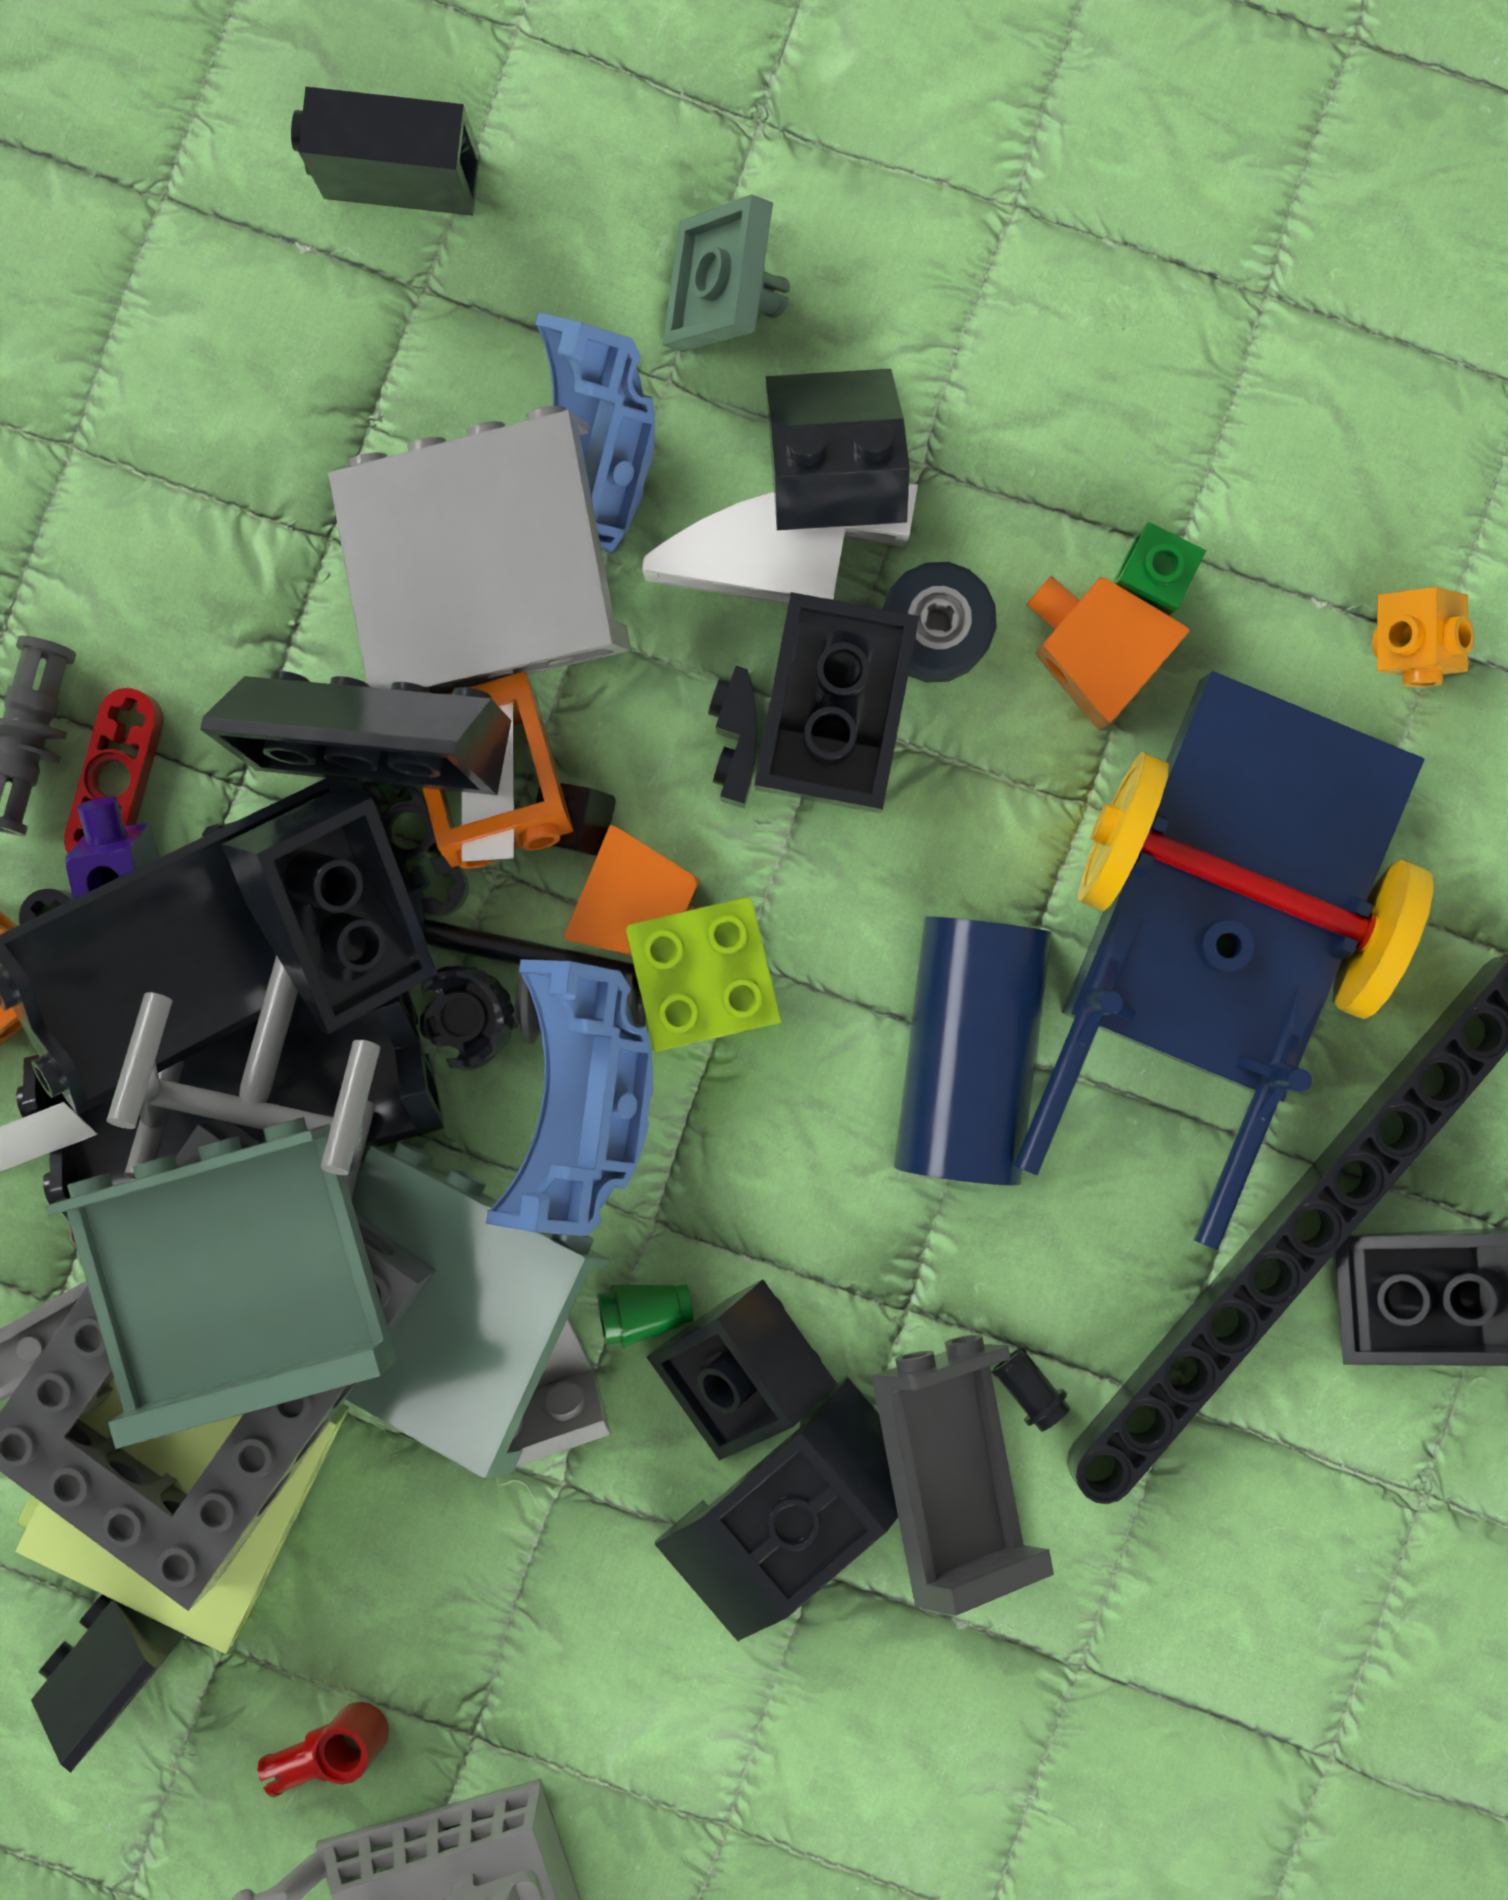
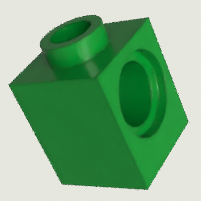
[1113,522,1207,616]

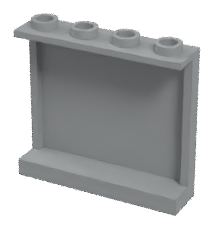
[328,406,632,694]

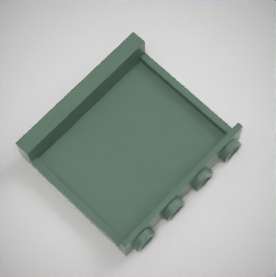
[46,1117,398,1449]
[346,1142,610,1479]

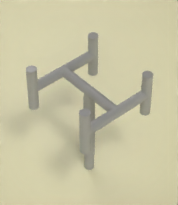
[107,955,380,1200]

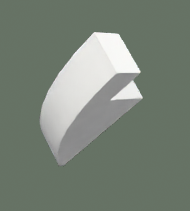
[642,484,918,605]

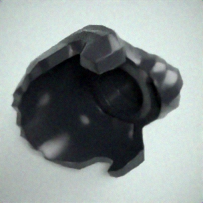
[419,965,514,1071]

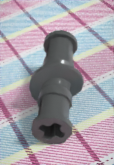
[0,636,76,836]

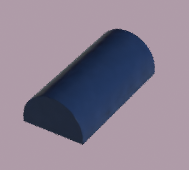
[894,916,1052,1186]

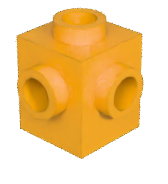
[1372,587,1474,687]

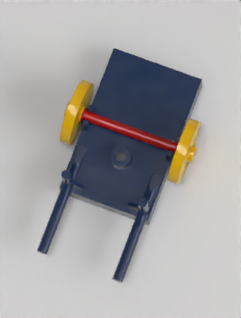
[1014,671,1434,1250]

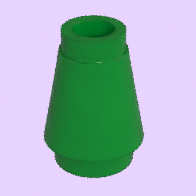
[597,1284,694,1348]

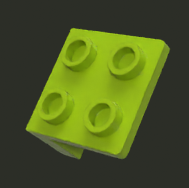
[626,897,781,1053]

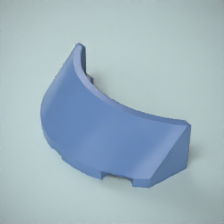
[535,312,655,553]
[486,959,653,1236]

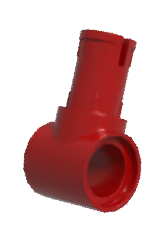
[257,1701,389,1797]

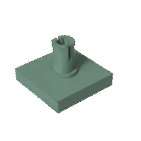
[663,194,790,352]

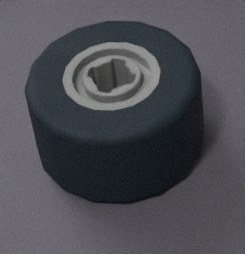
[882,562,997,683]

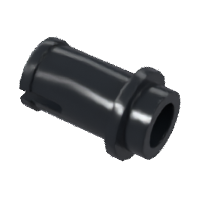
[991,1346,1071,1432]

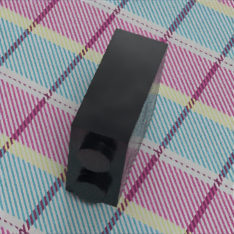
[291,86,480,216]

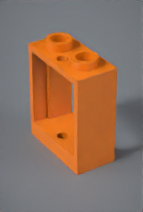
[422,671,574,869]

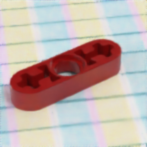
[64,688,164,854]

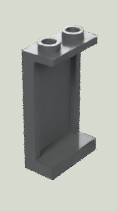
[872,1335,1054,1616]

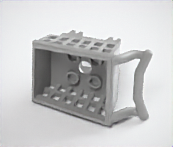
[232,1779,581,1900]

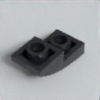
[708,666,757,809]

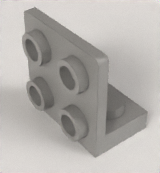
[511,1317,610,1468]

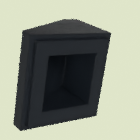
[535,783,616,856]

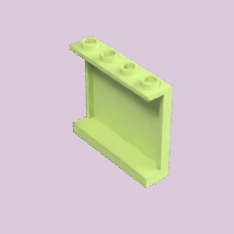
[15,1378,350,1654]

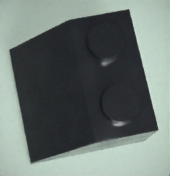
[646,1279,837,1461]
[31,1594,185,1773]

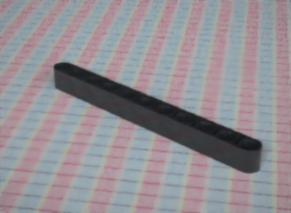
[1067,955,1508,1504]

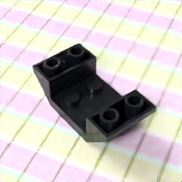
[654,1375,898,1642]

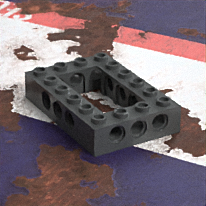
[0,1120,436,1611]

